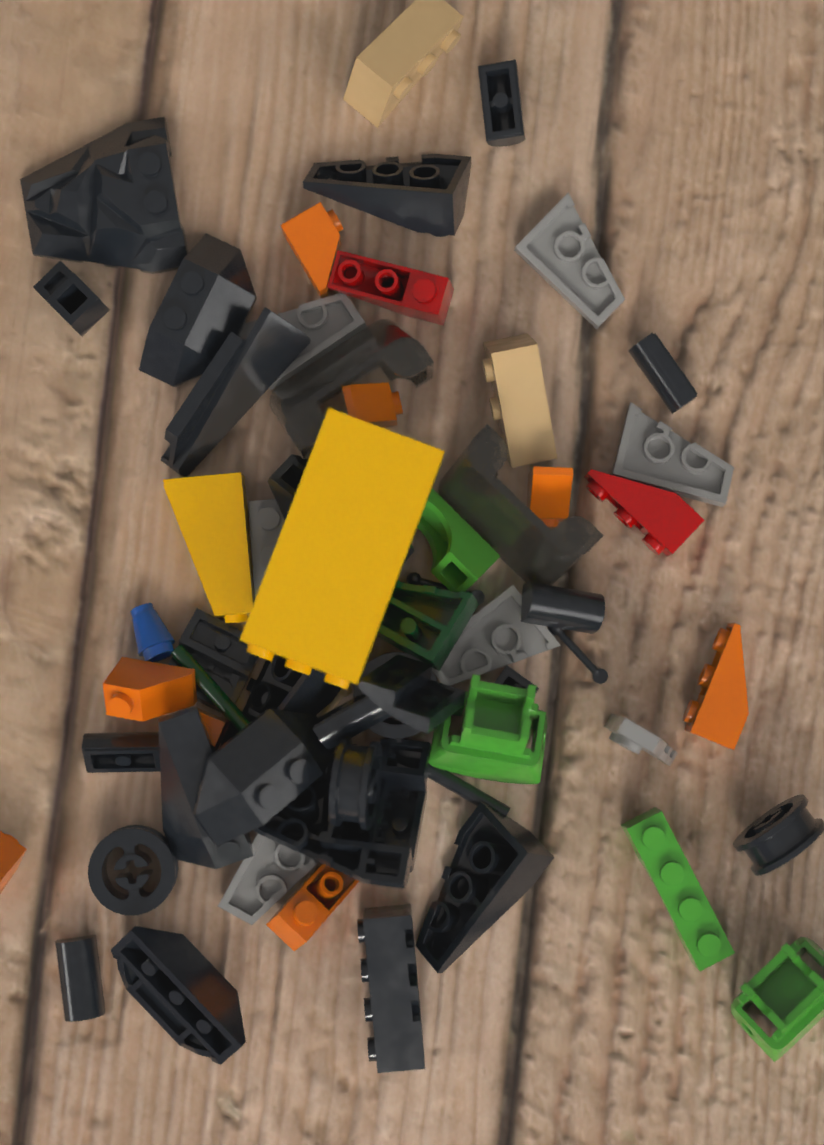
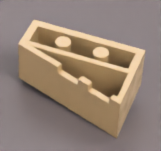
[343,0,464,128]
[482,333,557,468]

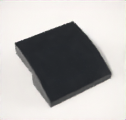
[168,608,259,713]
[359,654,466,734]

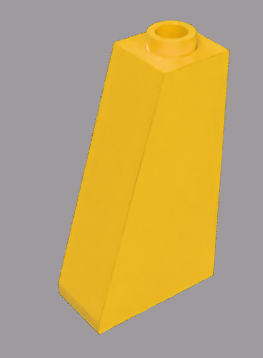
[163,472,255,624]

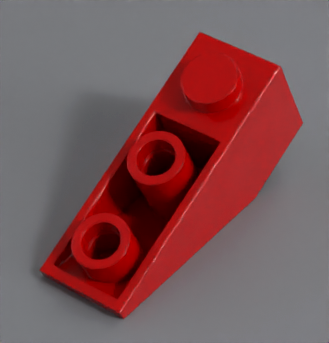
[327,250,454,326]
[584,469,705,556]

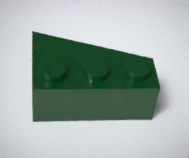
[377,580,479,671]

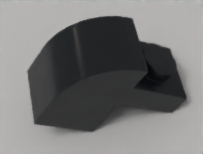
[33,260,110,337]

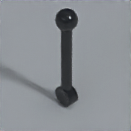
[406,572,485,605]
[548,627,608,684]

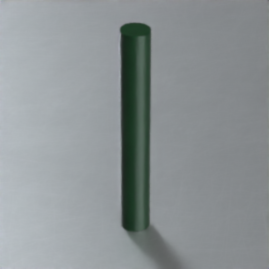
[171,645,250,732]

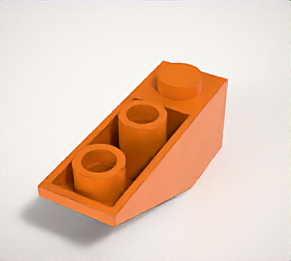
[683,623,749,750]
[266,863,359,951]

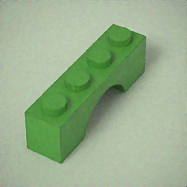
[417,488,501,593]
[621,807,735,971]

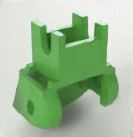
[428,674,547,784]
[731,937,824,1062]

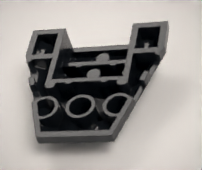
[20,117,188,274]
[254,738,431,889]

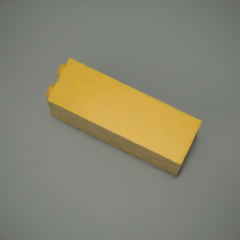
[240,408,445,690]

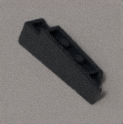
[161,307,311,477]

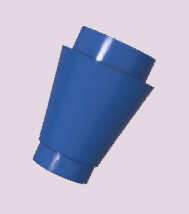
[130,603,175,662]

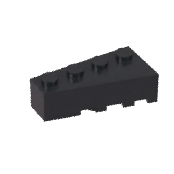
[357,904,425,1073]

